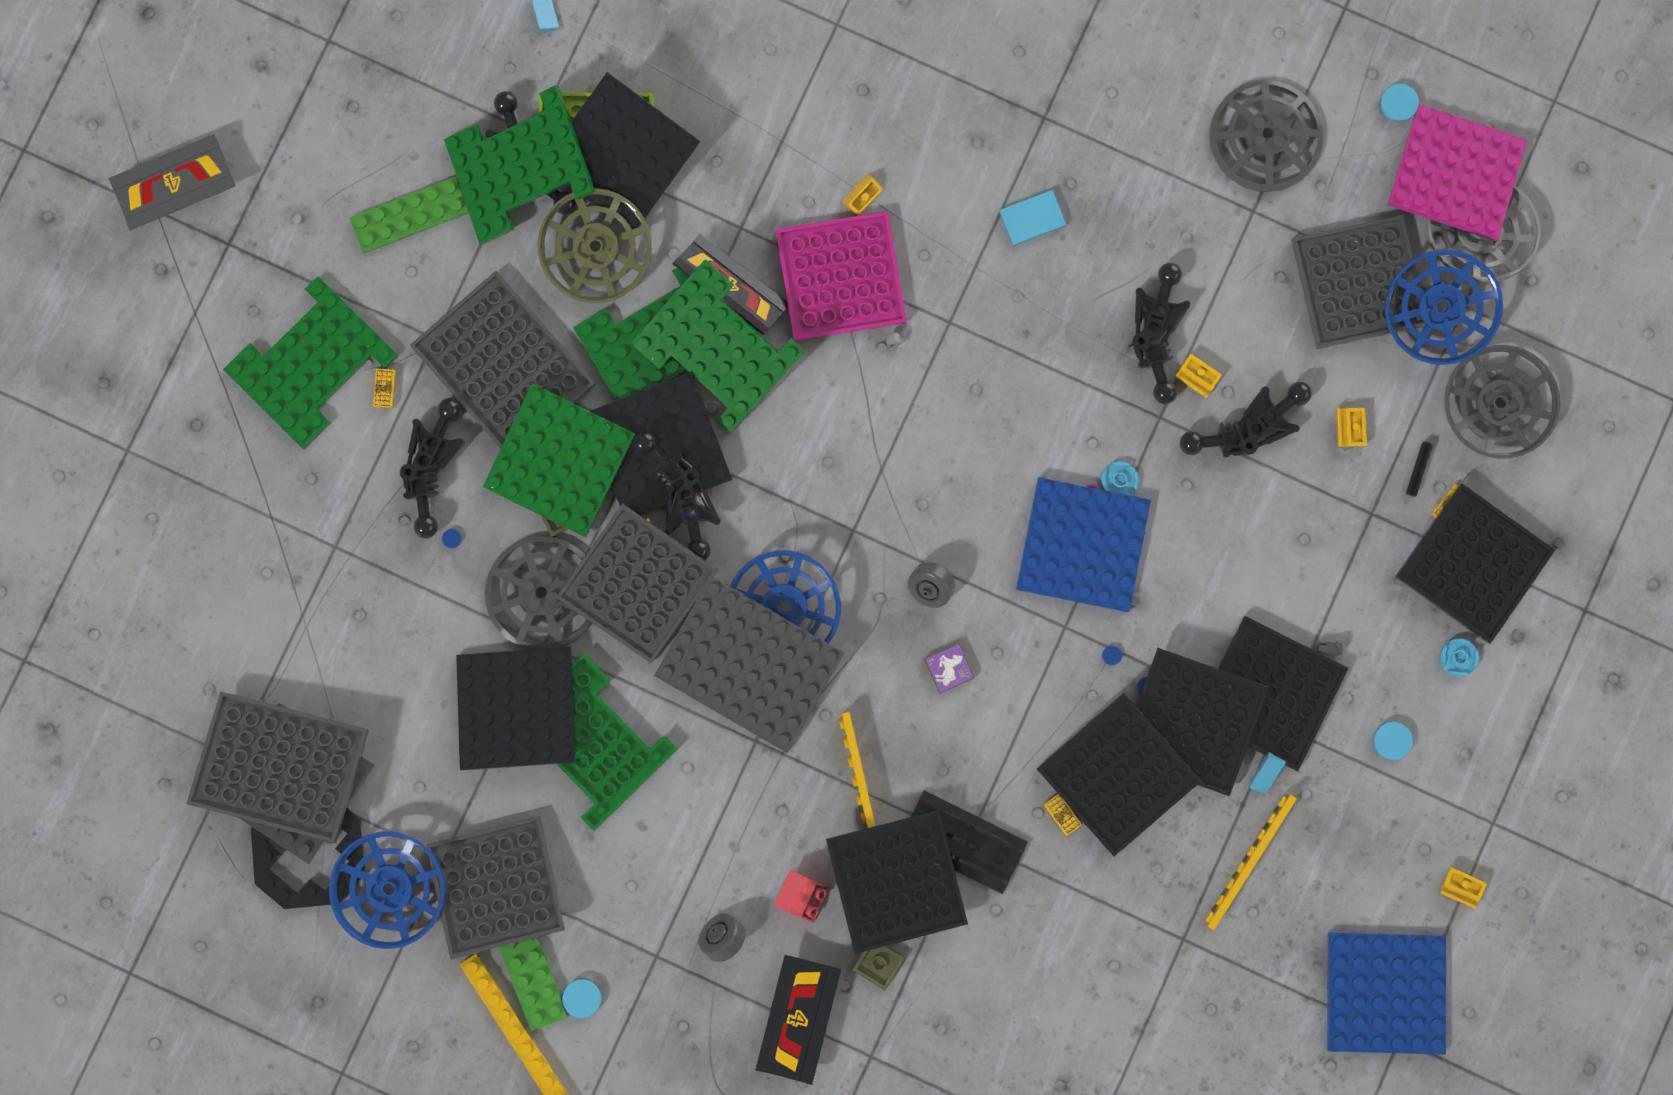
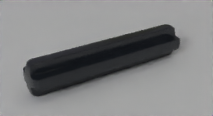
[1406,442,1433,497]

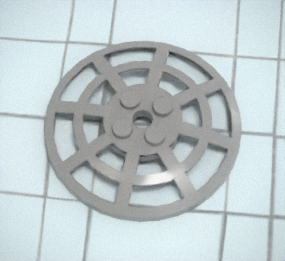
[1426,186,1541,282]

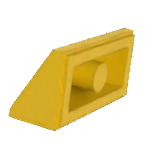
[842,175,884,216]

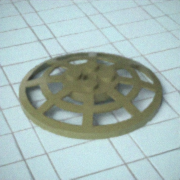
[537,188,652,303]

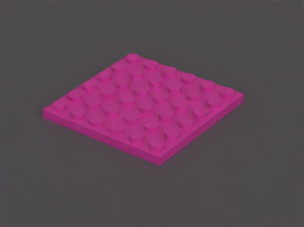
[1387,104,1527,241]
[776,211,907,342]

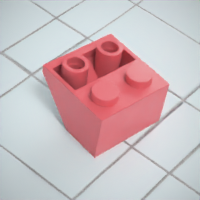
[774,869,830,923]

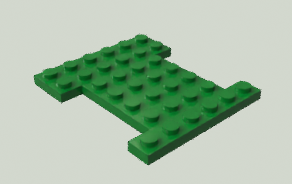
[444,85,595,244]
[631,259,805,434]
[573,268,689,401]
[223,276,399,449]
[557,653,678,831]

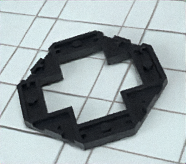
[251,807,365,909]

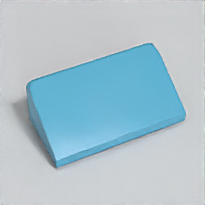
[532,0,559,33]
[1249,752,1286,794]

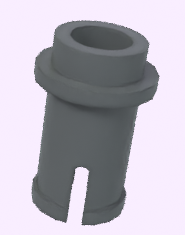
[1317,641,1342,656]

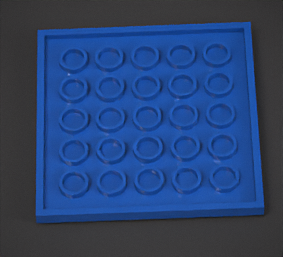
[1016,477,1151,613]
[1327,932,1446,1055]

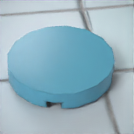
[1380,83,1419,122]
[1100,461,1139,495]
[1439,638,1479,677]
[1373,722,1413,760]
[562,979,602,1019]

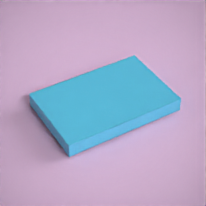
[999,190,1066,246]

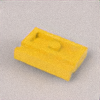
[1175,354,1222,398]
[1336,408,1367,447]
[1439,867,1487,909]

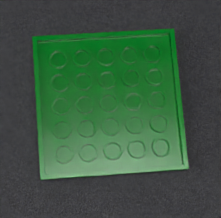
[483,383,636,537]

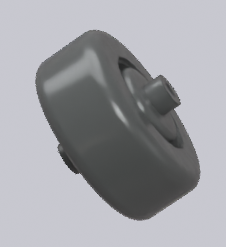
[908,562,955,608]
[698,914,745,962]

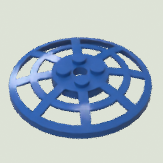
[1385,249,1503,365]
[730,550,841,643]
[329,831,446,949]

